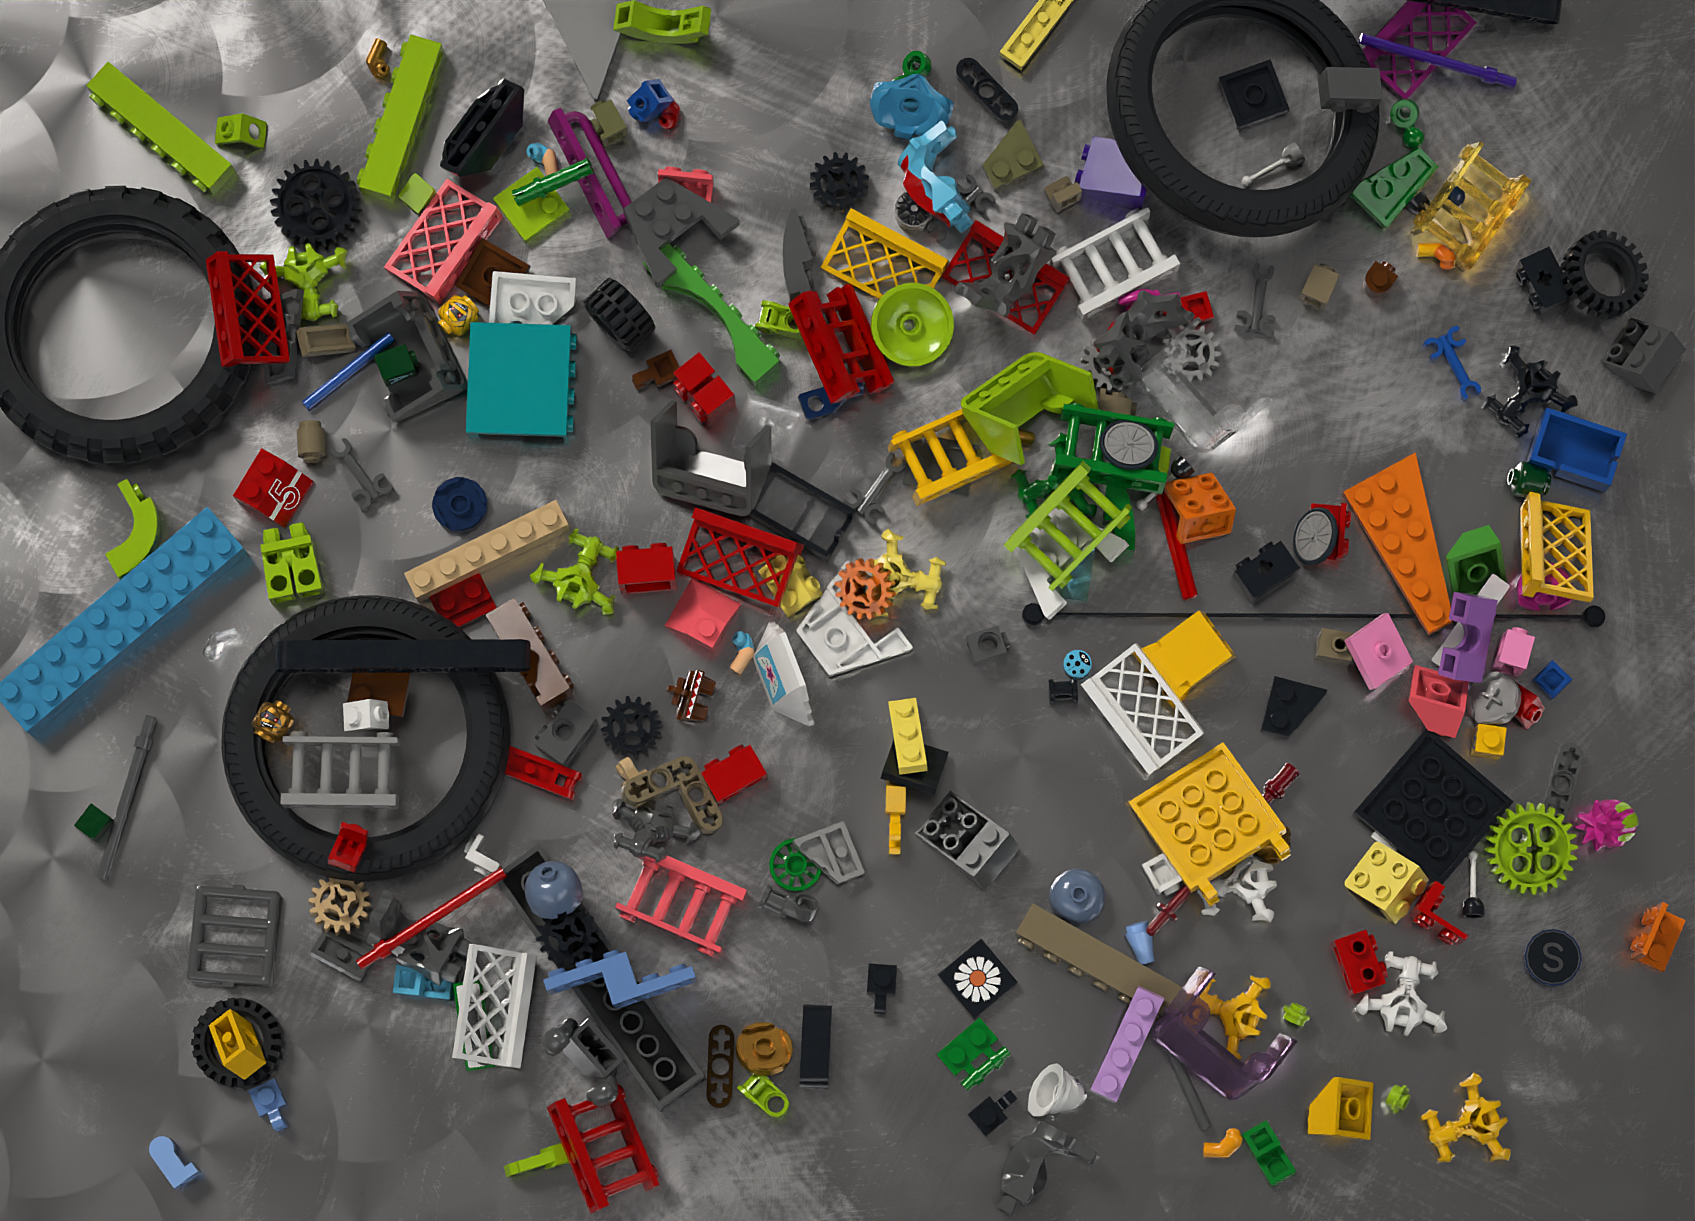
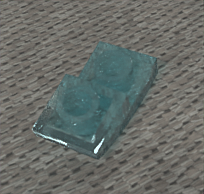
[1060,548,1095,602]

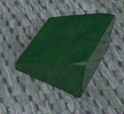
[74,803,114,842]

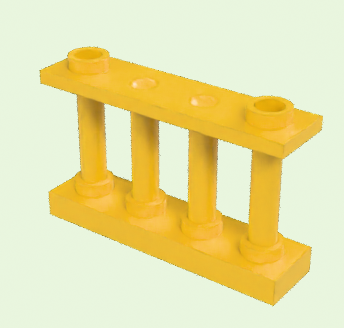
[888,409,1014,506]

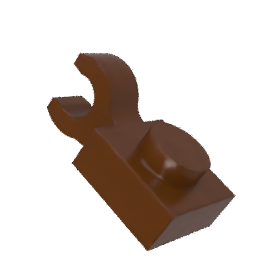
[632,350,679,390]

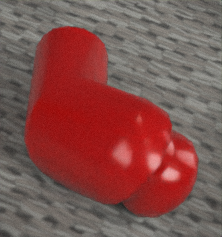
[658,96,680,129]

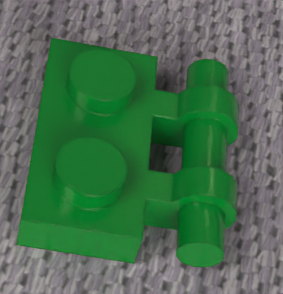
[936,1017,1011,1091]

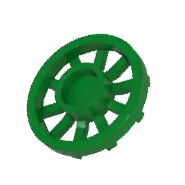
[769,838,822,892]

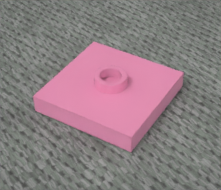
[1344,613,1413,690]

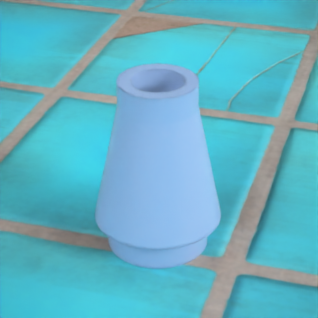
[1125,921,1155,964]

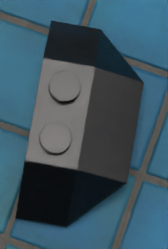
[440,78,524,177]

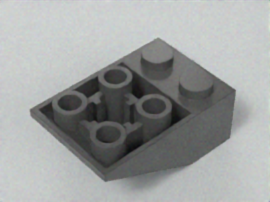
[915,790,1021,890]

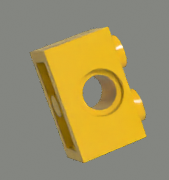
[208,1009,266,1080]

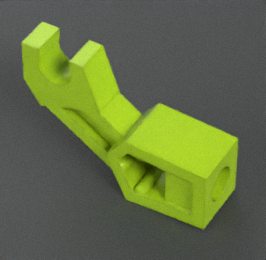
[503,1143,569,1177]

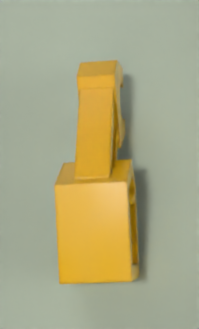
[885,781,906,854]

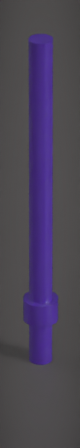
[1359,33,1517,88]

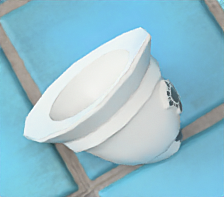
[1028,1063,1087,1117]

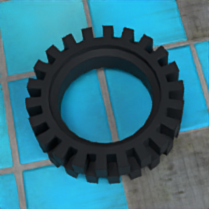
[1560,230,1649,319]
[191,998,283,1088]

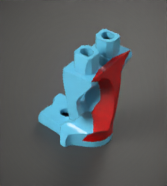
[897,120,974,233]

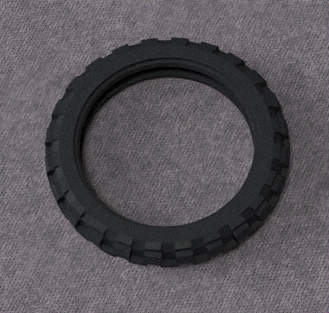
[0,185,259,465]

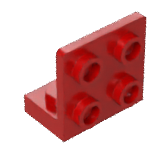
[1410,880,1468,946]

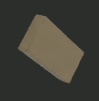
[296,323,356,357]

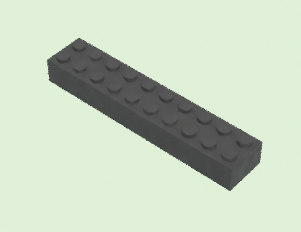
[498,843,706,1111]

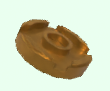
[735,1022,793,1076]

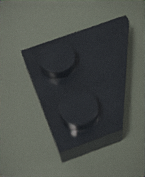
[1260,676,1327,738]

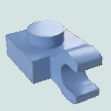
[248,1078,287,1132]

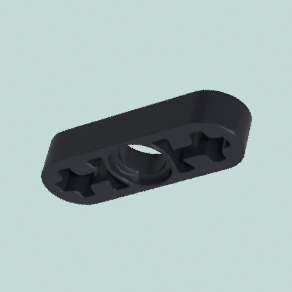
[956,58,1018,124]

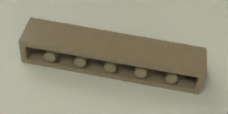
[1015,903,1182,1020]

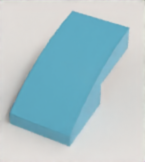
[392,964,454,1000]

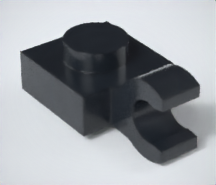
[867,963,897,1014]
[968,1090,1018,1136]

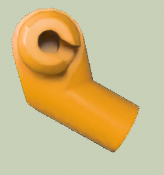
[1203,1128,1243,1158]

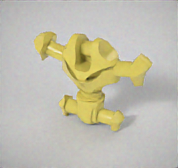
[872,528,946,617]

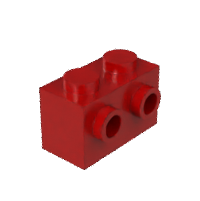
[701,744,768,805]
[1331,929,1388,997]

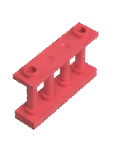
[615,855,748,957]

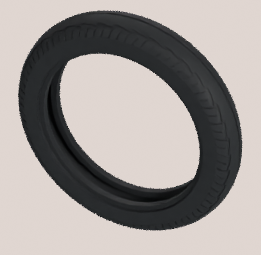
[1106,0,1380,237]
[221,595,510,881]

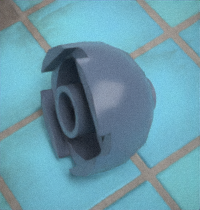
[525,861,583,919]
[1048,868,1106,926]

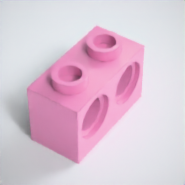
[1490,627,1535,678]

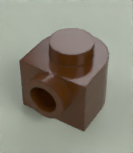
[1363,261,1398,298]

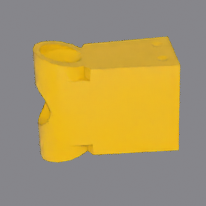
[1133,610,1236,710]

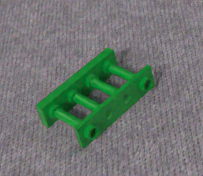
[1052,403,1174,494]

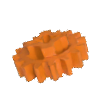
[835,558,896,619]

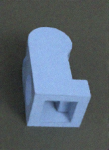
[149,1136,201,1190]

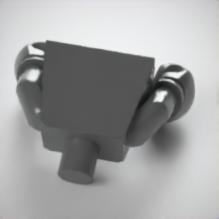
[542,1018,624,1108]

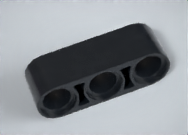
[799,1004,832,1088]

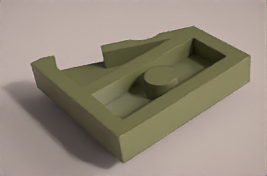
[982,119,1044,191]

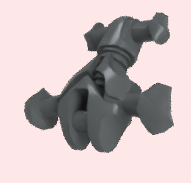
[612,798,700,863]

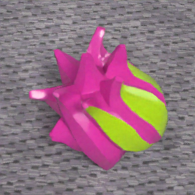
[1575,799,1639,851]

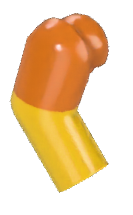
[1417,243,1456,270]

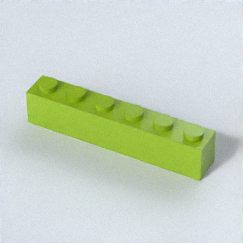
[357,34,444,203]
[86,62,235,196]

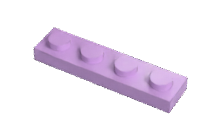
[1091,986,1164,1102]

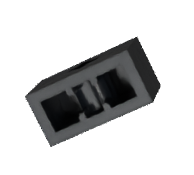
[1515,247,1573,315]
[1232,541,1300,603]

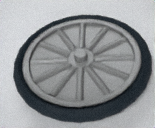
[1100,420,1158,470]
[1293,507,1338,566]

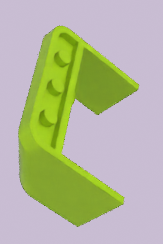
[960,352,1099,465]

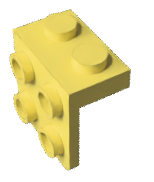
[1345,842,1429,925]

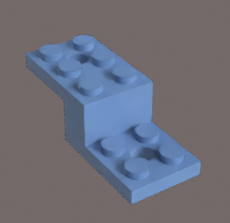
[543,949,698,1009]

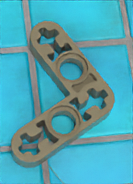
[621,756,723,834]

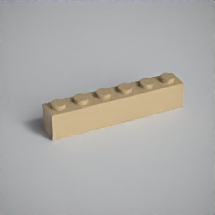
[404,500,570,604]

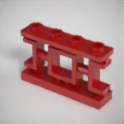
[788,284,894,404]

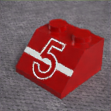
[233,448,314,529]

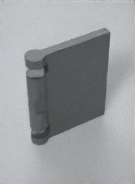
[903,437,978,497]

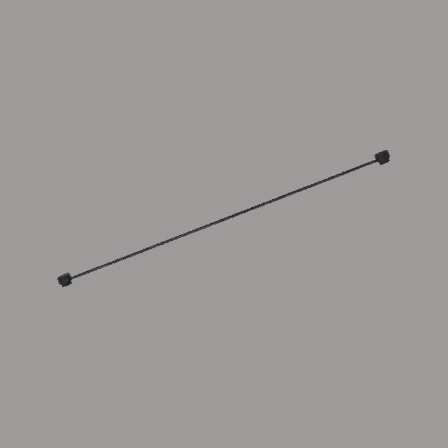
[1022,603,1606,629]

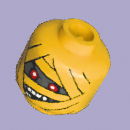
[438,295,479,336]

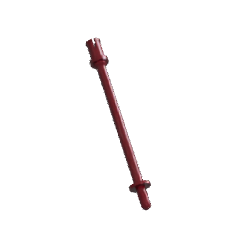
[1146,763,1300,936]

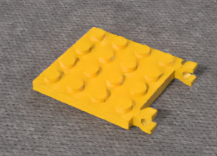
[1129,742,1291,907]

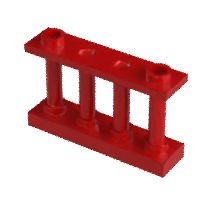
[547,1078,660,1214]

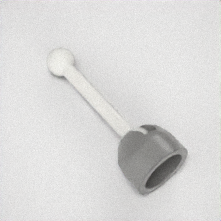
[1242,142,1305,187]

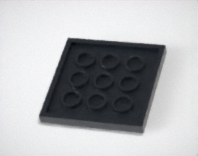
[1353,728,1514,884]

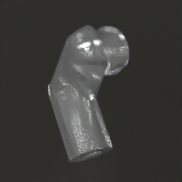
[203,627,239,662]

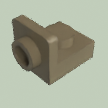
[1044,176,1082,213]

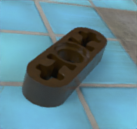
[706,1025,735,1109]

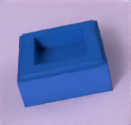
[1532,660,1573,700]

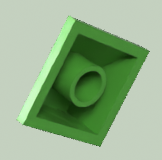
[1446,525,1507,595]

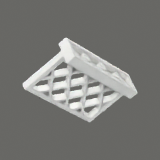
[1081,643,1205,775]
[452,944,537,1068]

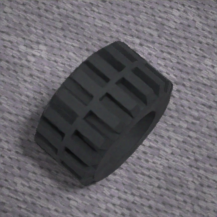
[583,278,656,352]

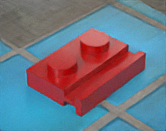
[429,573,496,628]

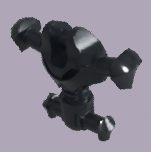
[1483,346,1578,438]

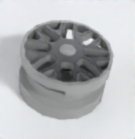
[895,191,933,232]

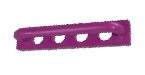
[548,107,632,238]

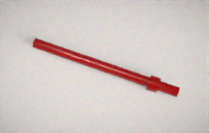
[356,867,507,970]

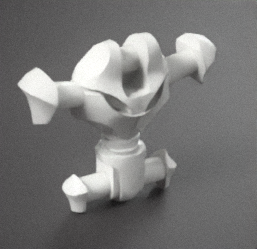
[1197,854,1277,922]
[1355,951,1447,1036]

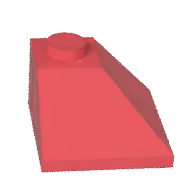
[665,578,741,653]
[1408,665,1469,738]

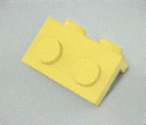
[758,555,823,617]

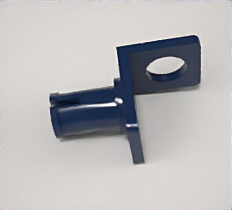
[798,382,864,420]

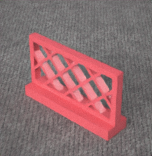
[384,179,503,305]

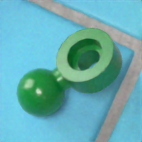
[892,51,931,81]
[1390,99,1424,149]

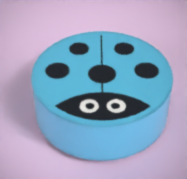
[1063,650,1092,679]

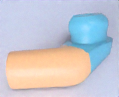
[526,143,559,176]
[729,631,754,675]

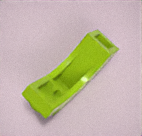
[613,0,711,44]
[105,479,162,580]

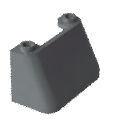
[346,291,467,421]

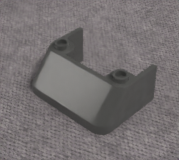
[650,400,772,516]

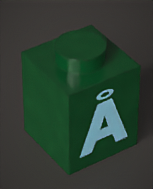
[374,344,419,387]

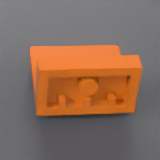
[1164,473,1236,544]
[1630,902,1686,973]

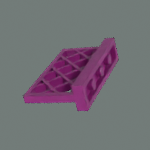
[1362,1,1477,99]

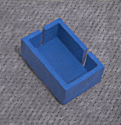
[1526,408,1627,492]

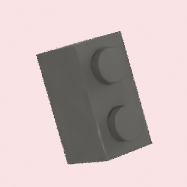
[1318,67,1383,113]

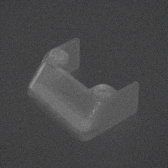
[1135,317,1272,453]

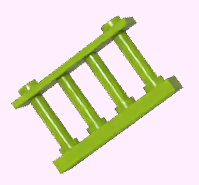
[1004,461,1132,591]

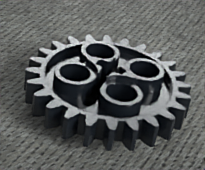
[270,159,361,249]

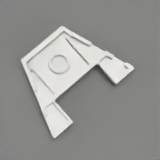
[1016,507,1129,620]
[796,561,913,677]

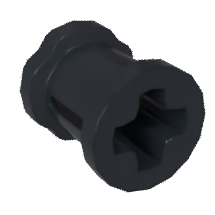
[1048,678,1078,704]

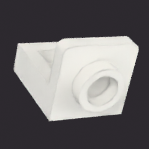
[343,699,389,732]
[464,834,502,877]
[1141,853,1183,896]

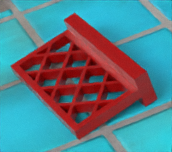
[941,220,1070,336]
[206,251,290,367]
[676,507,804,608]

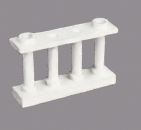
[1050,207,1180,322]

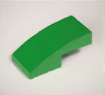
[1242,1120,1297,1188]

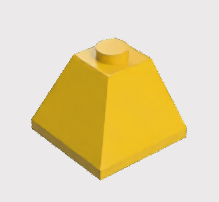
[1308,1077,1374,1140]

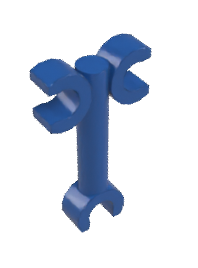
[1423,326,1481,401]

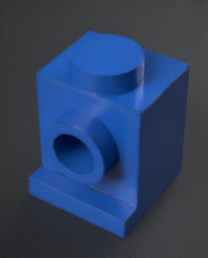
[626,79,674,122]

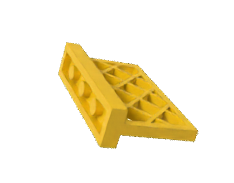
[820,208,950,299]
[1520,492,1594,603]

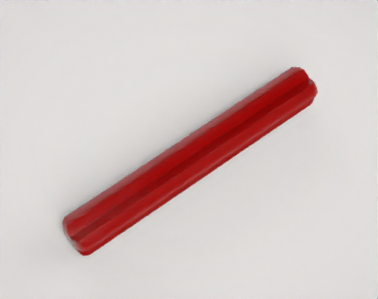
[1156,492,1198,600]

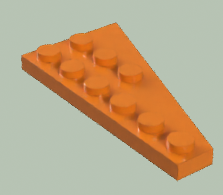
[1343,452,1453,635]

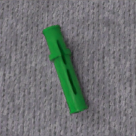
[512,157,594,207]

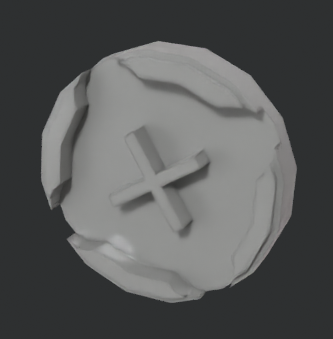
[1466,671,1521,726]

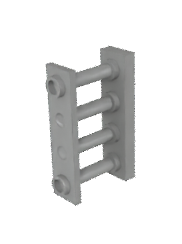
[281,731,401,809]

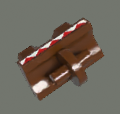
[666,669,716,722]

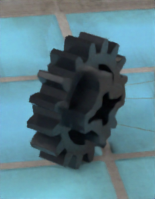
[810,152,869,213]
[601,696,662,758]
[536,908,599,966]

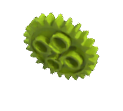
[1485,802,1578,895]

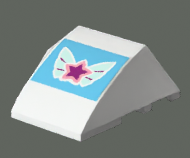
[753,621,814,726]

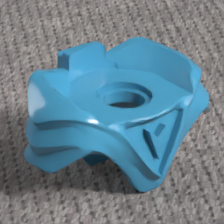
[870,74,954,140]

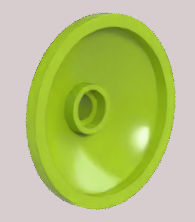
[871,283,954,366]

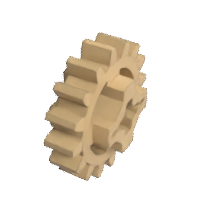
[309,877,371,935]

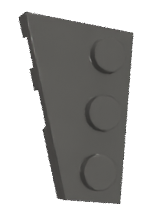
[257,289,304,384]

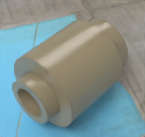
[296,420,326,463]

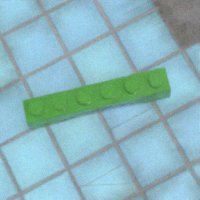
[642,244,780,389]

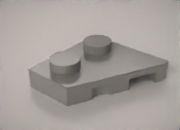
[792,821,865,885]

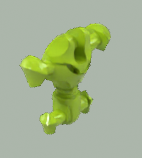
[259,243,348,321]
[529,528,619,615]

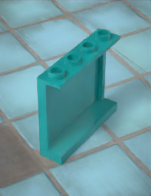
[466,322,577,440]

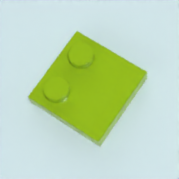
[493,167,570,243]

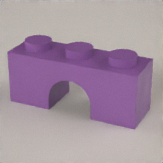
[1438,592,1498,683]

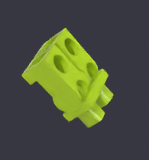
[260,522,325,605]

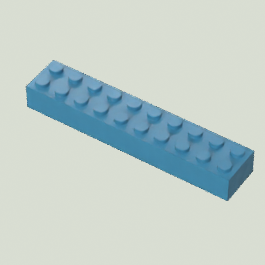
[0,507,248,736]

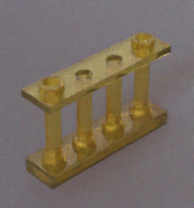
[1410,141,1532,272]

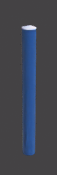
[302,332,395,410]

